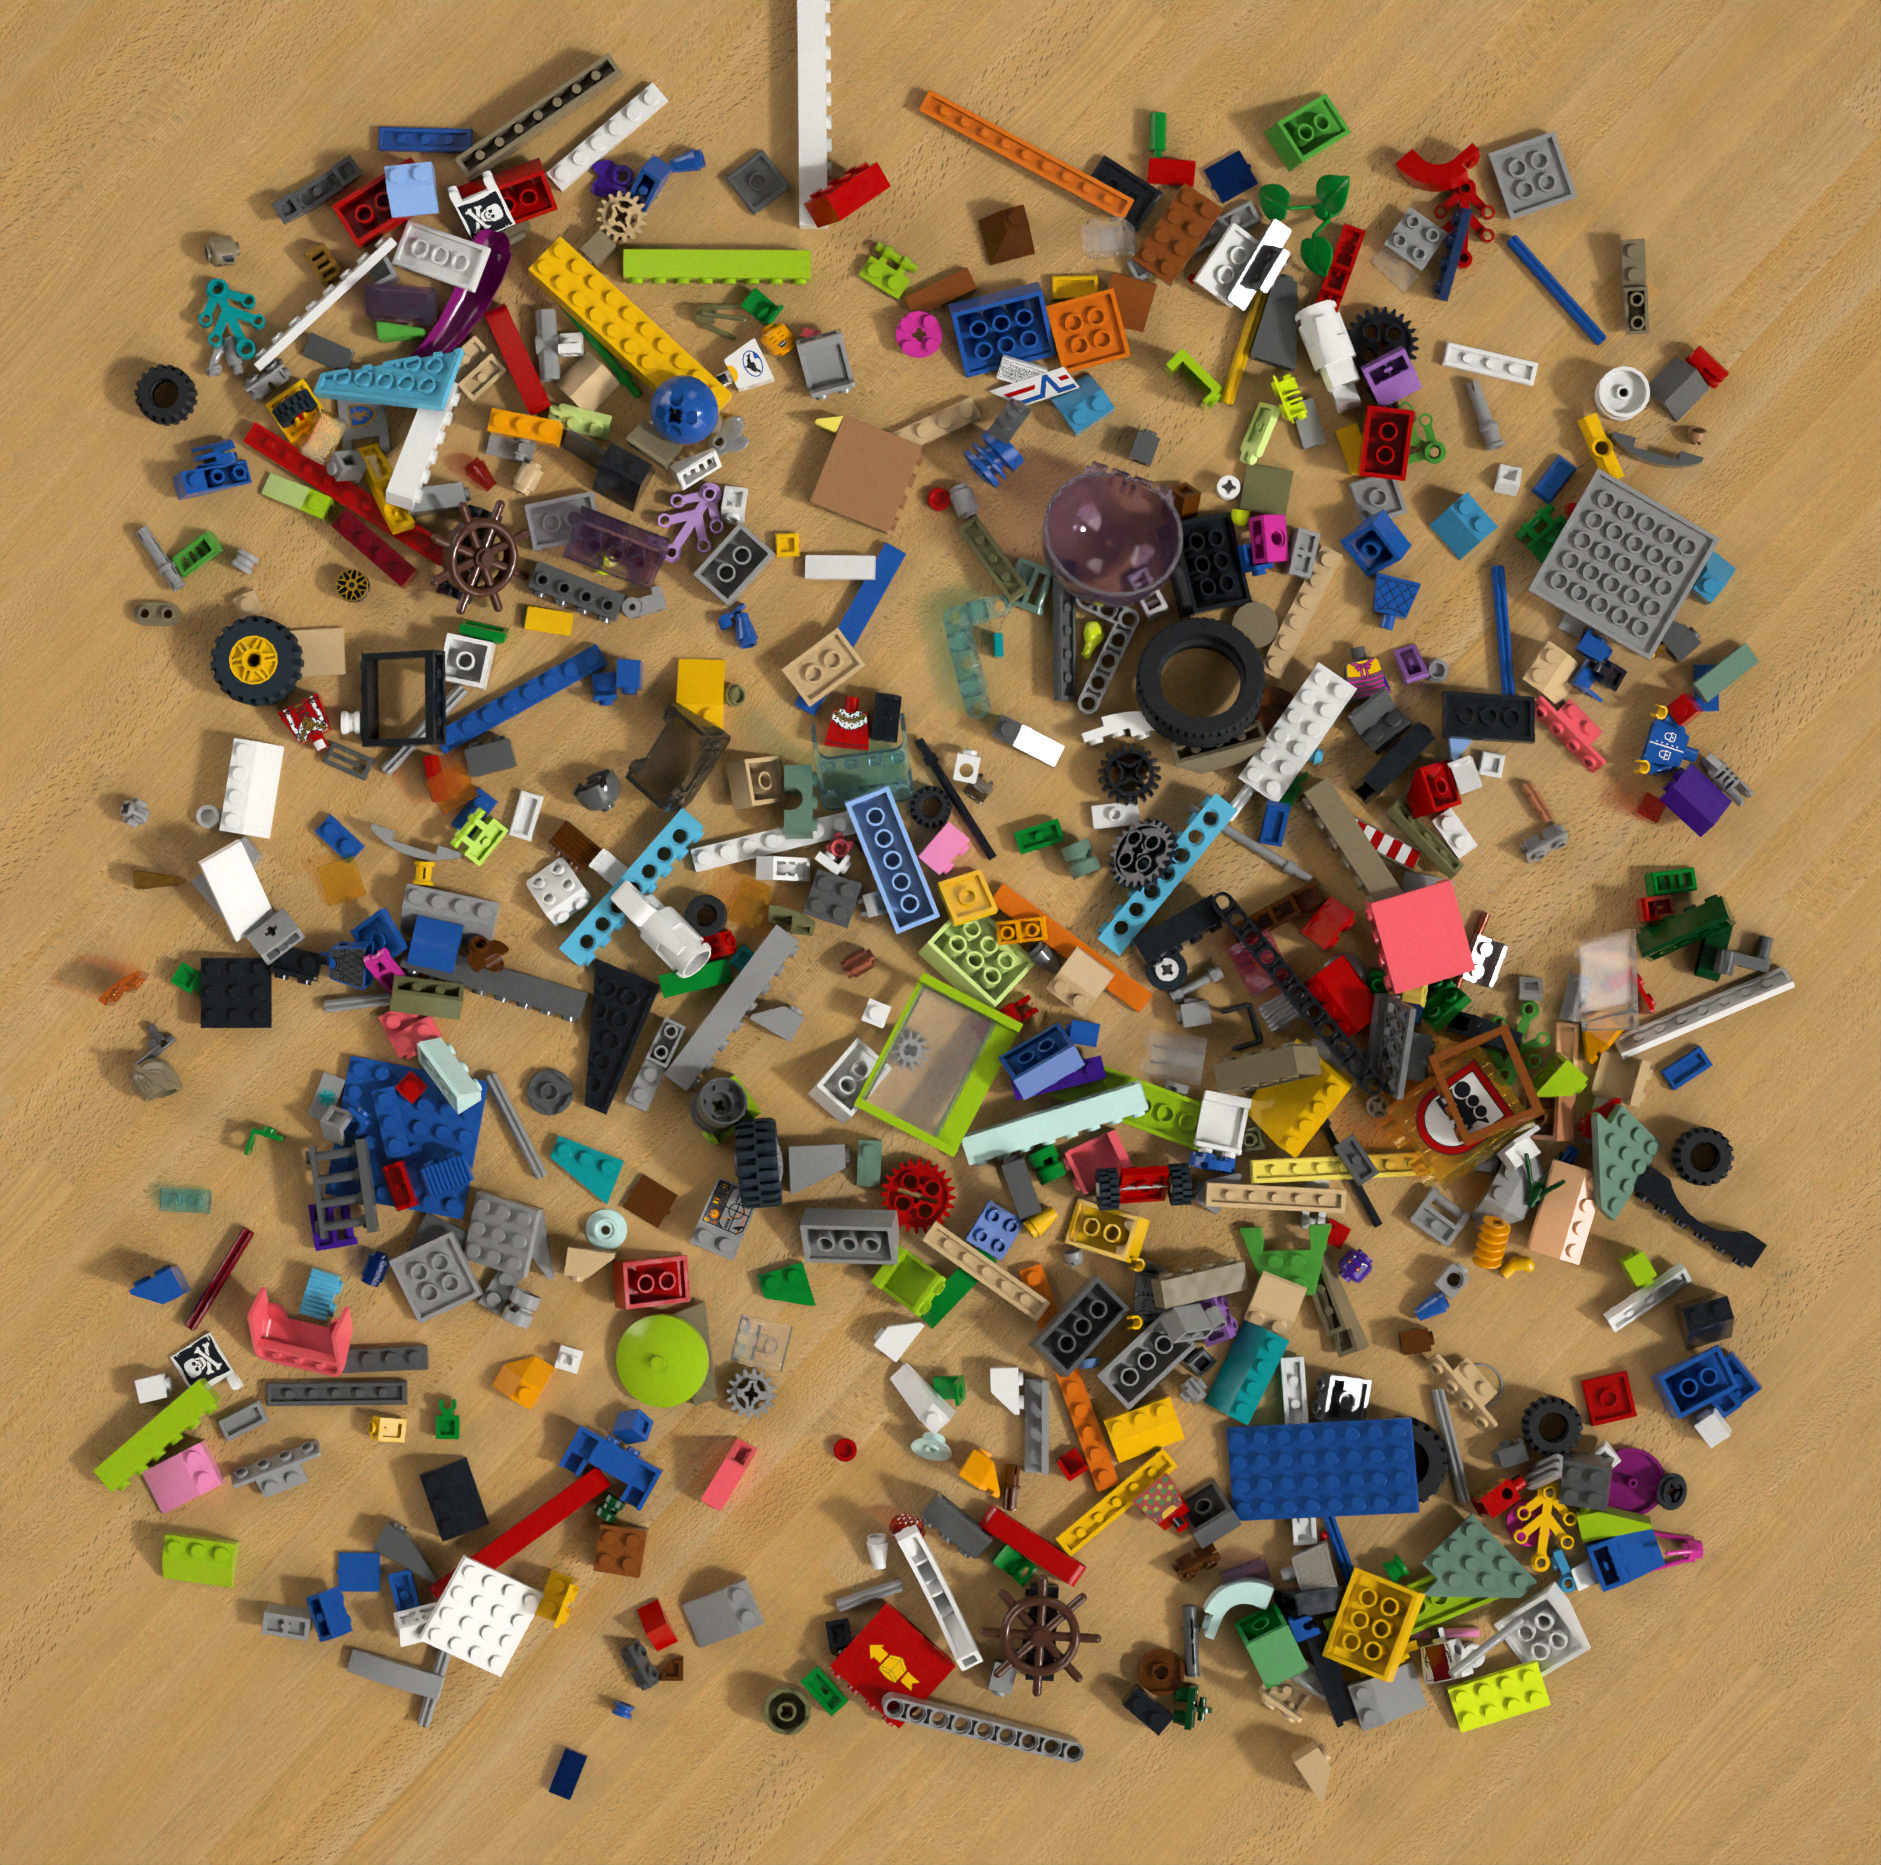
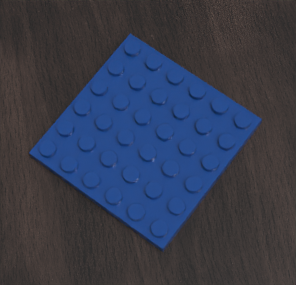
[325,1056,488,1219]

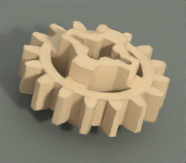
[597,191,648,242]

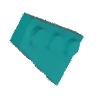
[550,1135,624,1204]

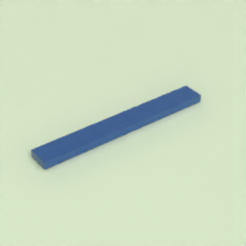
[794,543,906,716]

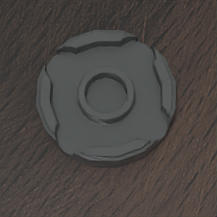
[527,1069,574,1115]

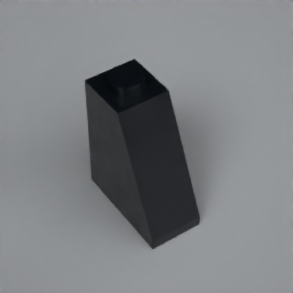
[1274,1584,1346,1617]

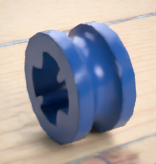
[612,1700,635,1719]

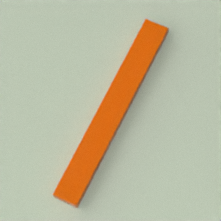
[993,883,1153,1013]

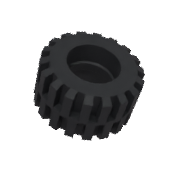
[135,364,198,426]
[1671,1127,1734,1186]
[1521,1396,1583,1457]

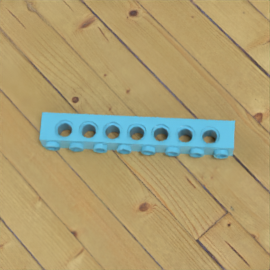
[1097,793,1238,956]
[559,808,704,967]

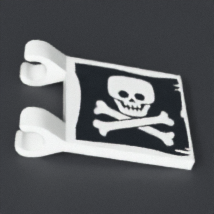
[447,170,515,242]
[170,1332,243,1390]

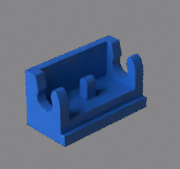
[1285,1615,1321,1643]

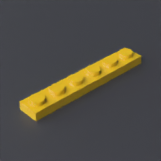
[1055,1448,1178,1557]

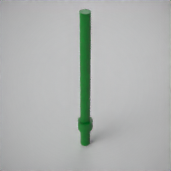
[559,306,643,399]

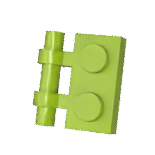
[859,242,919,301]
[450,807,509,867]

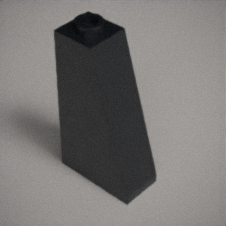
[1350,722,1435,805]

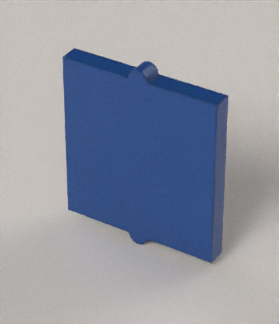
[336,1552,383,1592]

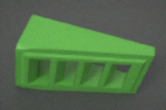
[376,321,427,343]
[171,531,225,578]

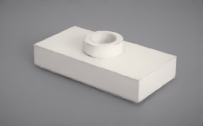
[1091,801,1140,829]

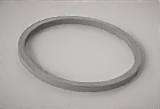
[1474,1364,1503,1408]

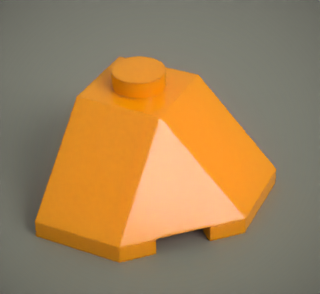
[1582,1010,1625,1065]
[492,1356,556,1410]
[959,1447,1000,1498]

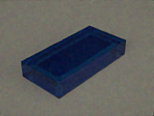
[548,1747,588,1800]

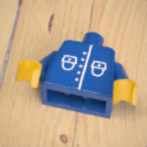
[1634,704,1699,776]

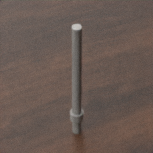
[1188,804,1313,883]

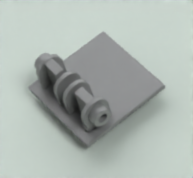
[1383,207,1448,271]
[486,414,536,463]

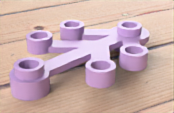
[658,483,724,563]

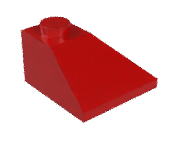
[1406,760,1462,819]

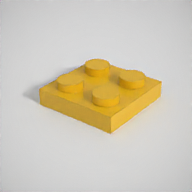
[937,869,998,927]

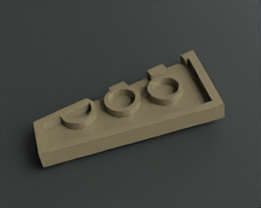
[672,1301,718,1406]

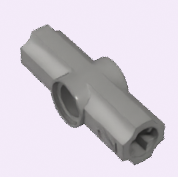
[535,309,561,382]

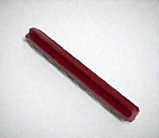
[185,1227,254,1331]

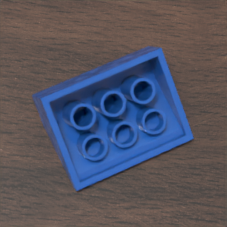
[948,282,1056,378]

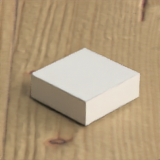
[1478,751,1505,779]

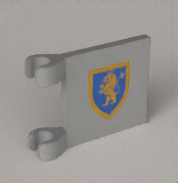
[337,400,391,453]

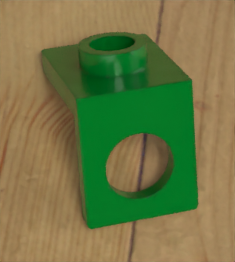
[740,288,784,326]
[244,1125,286,1155]
[932,1375,966,1406]
[991,1543,1037,1587]

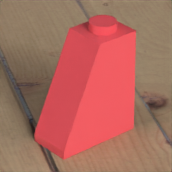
[700,1437,757,1512]

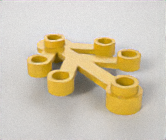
[1513,1481,1577,1572]

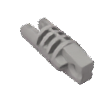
[1700,753,1753,807]

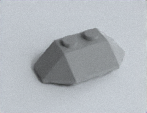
[1470,1135,1544,1224]

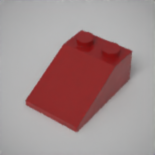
[612,1255,690,1310]

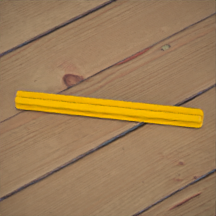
[1220,290,1270,405]

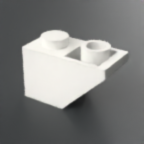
[990,1366,1024,1415]

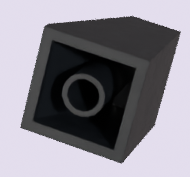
[592,442,655,512]
[1673,1292,1734,1350]

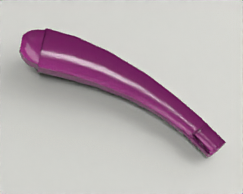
[410,228,513,358]

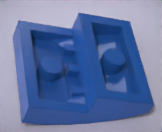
[407,915,464,973]
[1711,1351,1762,1418]

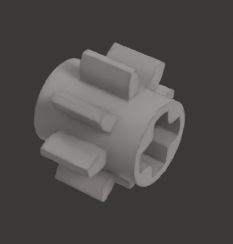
[120,797,150,828]
[1179,1376,1207,1405]

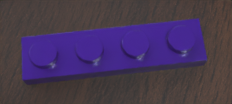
[1010,1055,1106,1100]

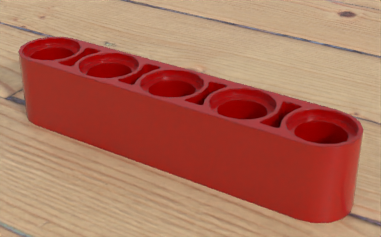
[484,303,552,415]
[979,1504,1087,1587]

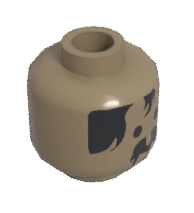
[205,235,240,267]

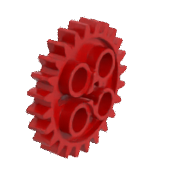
[880,1158,956,1234]

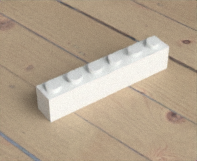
[386,382,461,511]

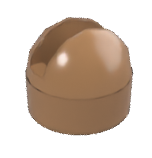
[1687,427,1707,445]

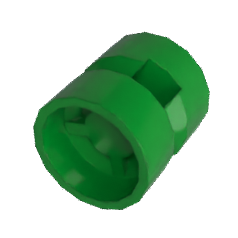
[1027,1143,1068,1186]

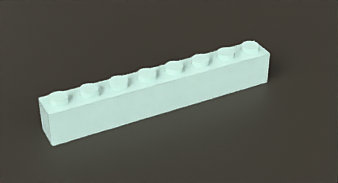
[962,1080,1148,1167]

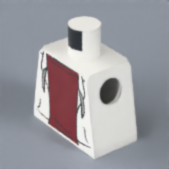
[1421,1627,1474,1685]

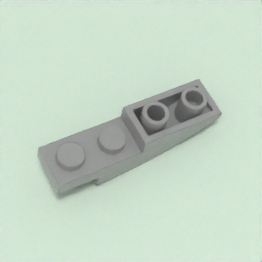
[625,1017,686,1113]

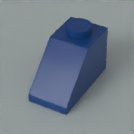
[626,155,673,212]

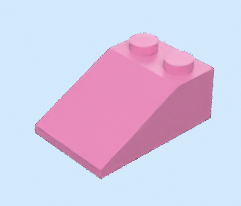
[142,1440,226,1514]

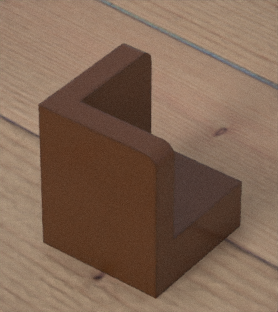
[1165,482,1201,521]

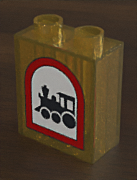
[1383,1046,1536,1191]

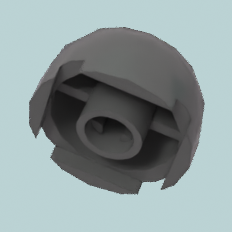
[572,768,621,812]

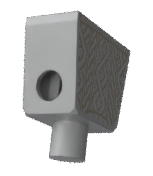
[1280,1540,1338,1590]

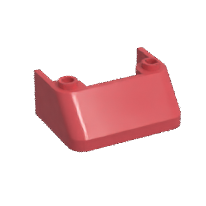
[247,1287,353,1377]

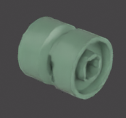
[1060,838,1101,880]

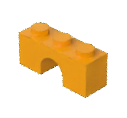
[487,408,564,449]

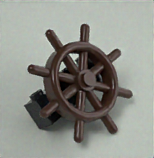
[430,500,531,615]
[979,1574,1101,1697]

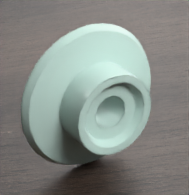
[585,1209,627,1250]
[911,1432,952,1461]

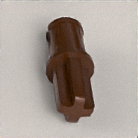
[1002,1463,1021,1511]

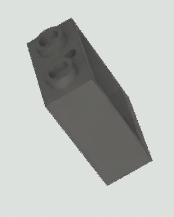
[1001,1154,1042,1219]

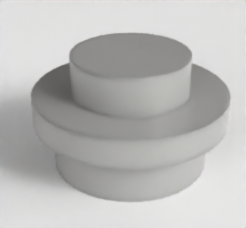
[1426,659,1449,682]

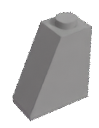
[408,482,471,518]
[788,1144,850,1194]

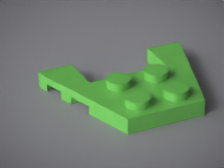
[1240,1223,1332,1295]

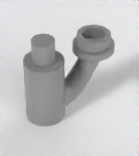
[204,336,244,377]

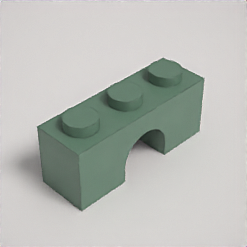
[784,765,818,839]

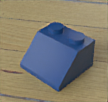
[1340,509,1411,577]

